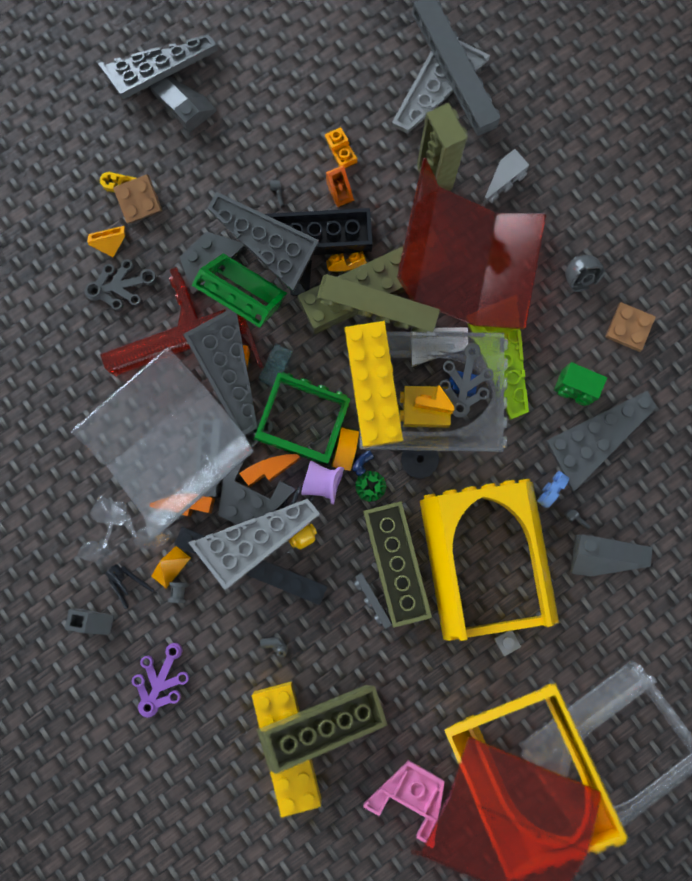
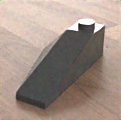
[149,76,217,133]
[570,534,653,576]

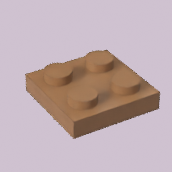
[113,174,162,224]
[605,302,656,352]

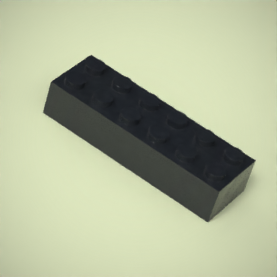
[265,208,373,255]

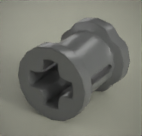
[168,582,187,603]

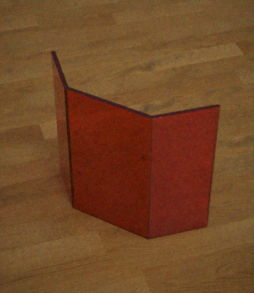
[397,157,546,329]
[411,736,602,881]

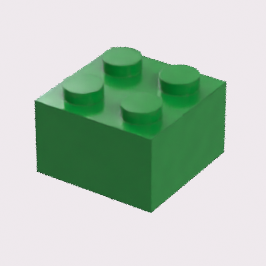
[553,362,608,406]

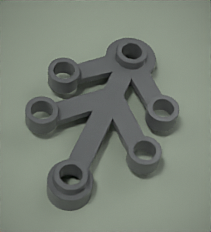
[85,259,157,311]
[439,343,494,417]

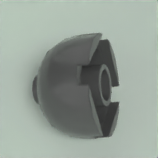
[565,255,605,292]

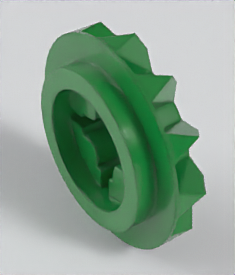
[355,471,386,502]

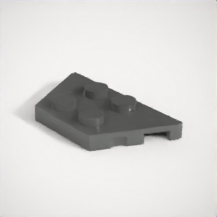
[180,232,245,296]

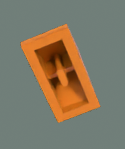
[326,166,354,207]

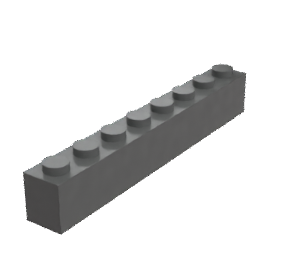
[412,0,500,136]

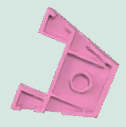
[363,760,444,847]

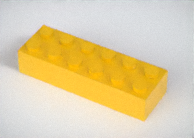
[345,321,403,448]
[252,681,322,818]

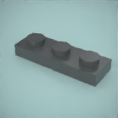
[354,572,392,629]

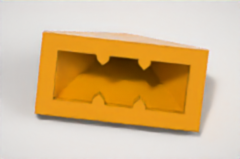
[87,226,126,257]
[151,546,191,589]

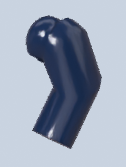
[352,450,374,476]

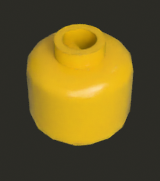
[288,523,317,549]

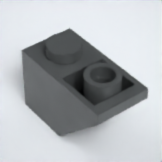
[65,608,114,635]

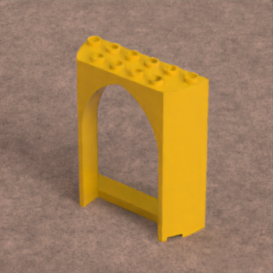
[420,479,559,641]
[445,683,628,879]

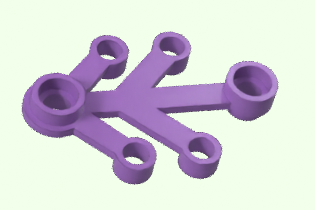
[132,643,189,718]

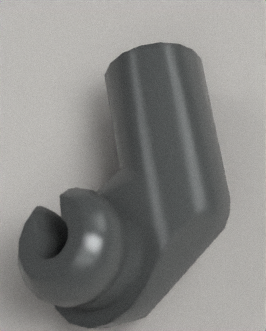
[260,637,288,657]

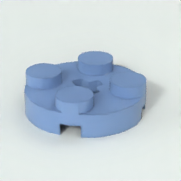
[536,471,569,508]

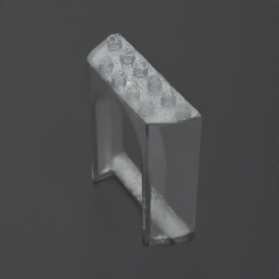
[360,332,508,452]
[519,660,692,831]

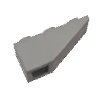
[482,149,529,206]

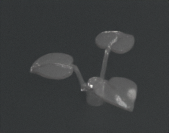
[78,496,170,562]

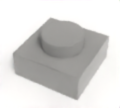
[494,630,521,656]

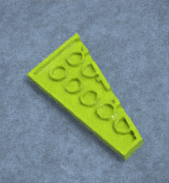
[465,295,529,420]

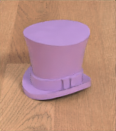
[301,460,344,505]

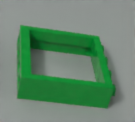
[192,253,287,328]
[254,372,350,465]

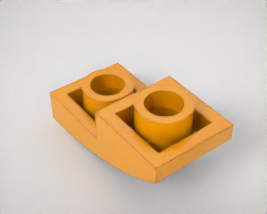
[324,127,358,168]
[326,251,367,272]
[331,427,359,471]

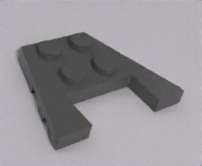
[218,455,296,524]

